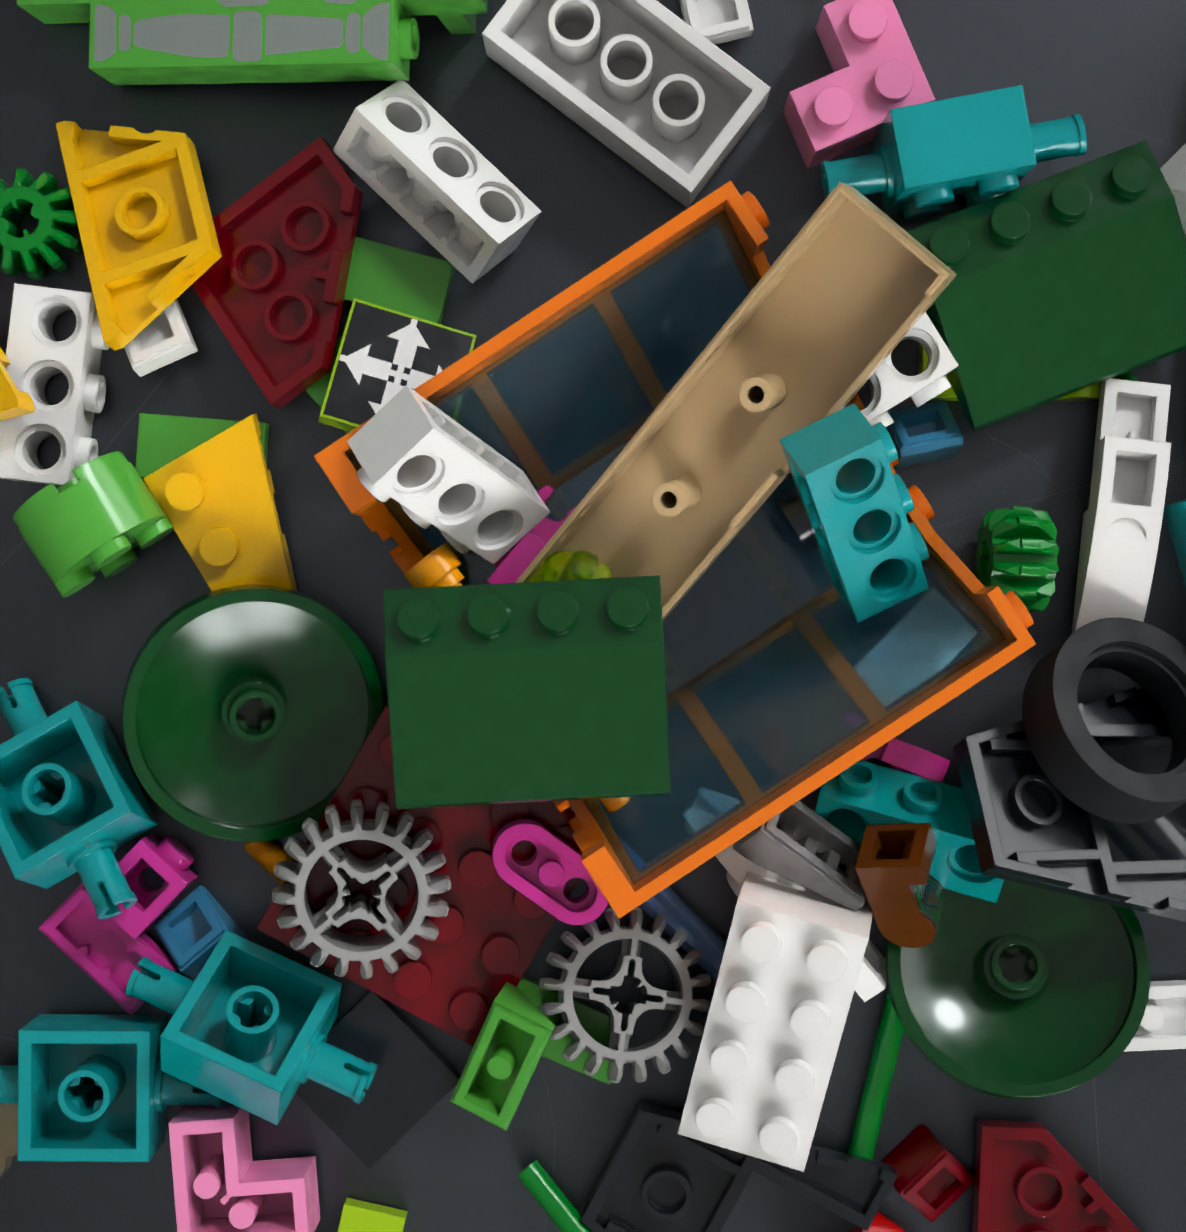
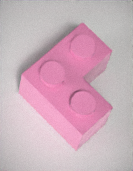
[782,0,936,169]
[168,1101,321,1232]

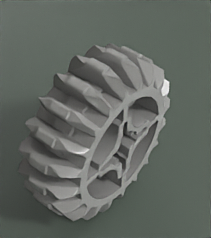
[272,799,451,979]
[539,908,711,1083]

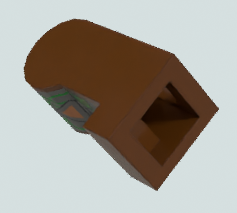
[855,823,944,948]

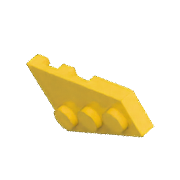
[143,413,298,592]

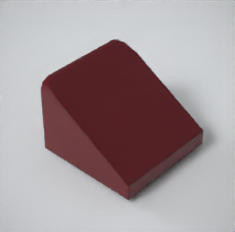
[881,1124,975,1223]

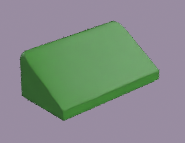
[450,982,555,1131]

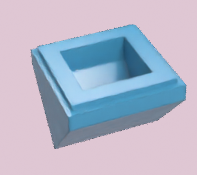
[886,401,964,470]

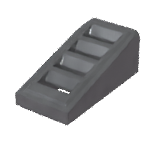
[733,801,866,911]

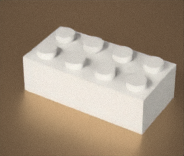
[482,0,771,208]
[678,871,873,1172]

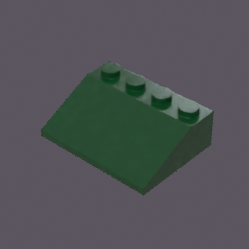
[906,140,1186,431]
[383,575,671,809]

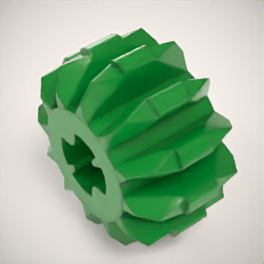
[0,168,83,280]
[973,506,1060,612]

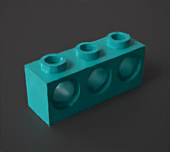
[779,404,929,623]
[815,760,1004,903]

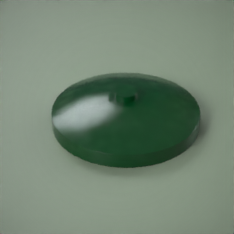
[121,584,384,842]
[886,879,1150,1099]

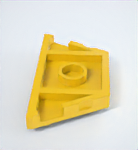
[56,121,222,351]

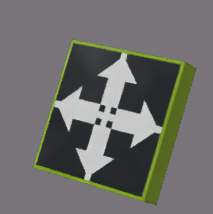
[318,298,477,432]

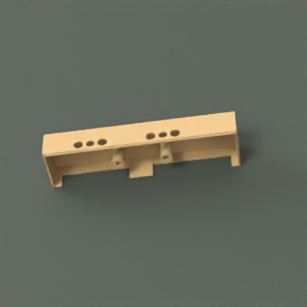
[515,182,957,621]

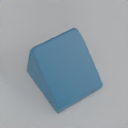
[153,885,248,979]

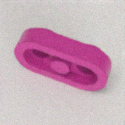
[491,819,608,925]

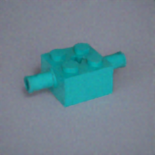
[820,85,1087,221]
[0,678,158,919]
[125,930,377,1125]
[0,1014,225,1162]

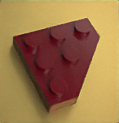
[192,136,363,409]
[972,1119,1141,1232]

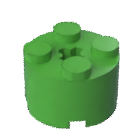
[13,451,174,598]

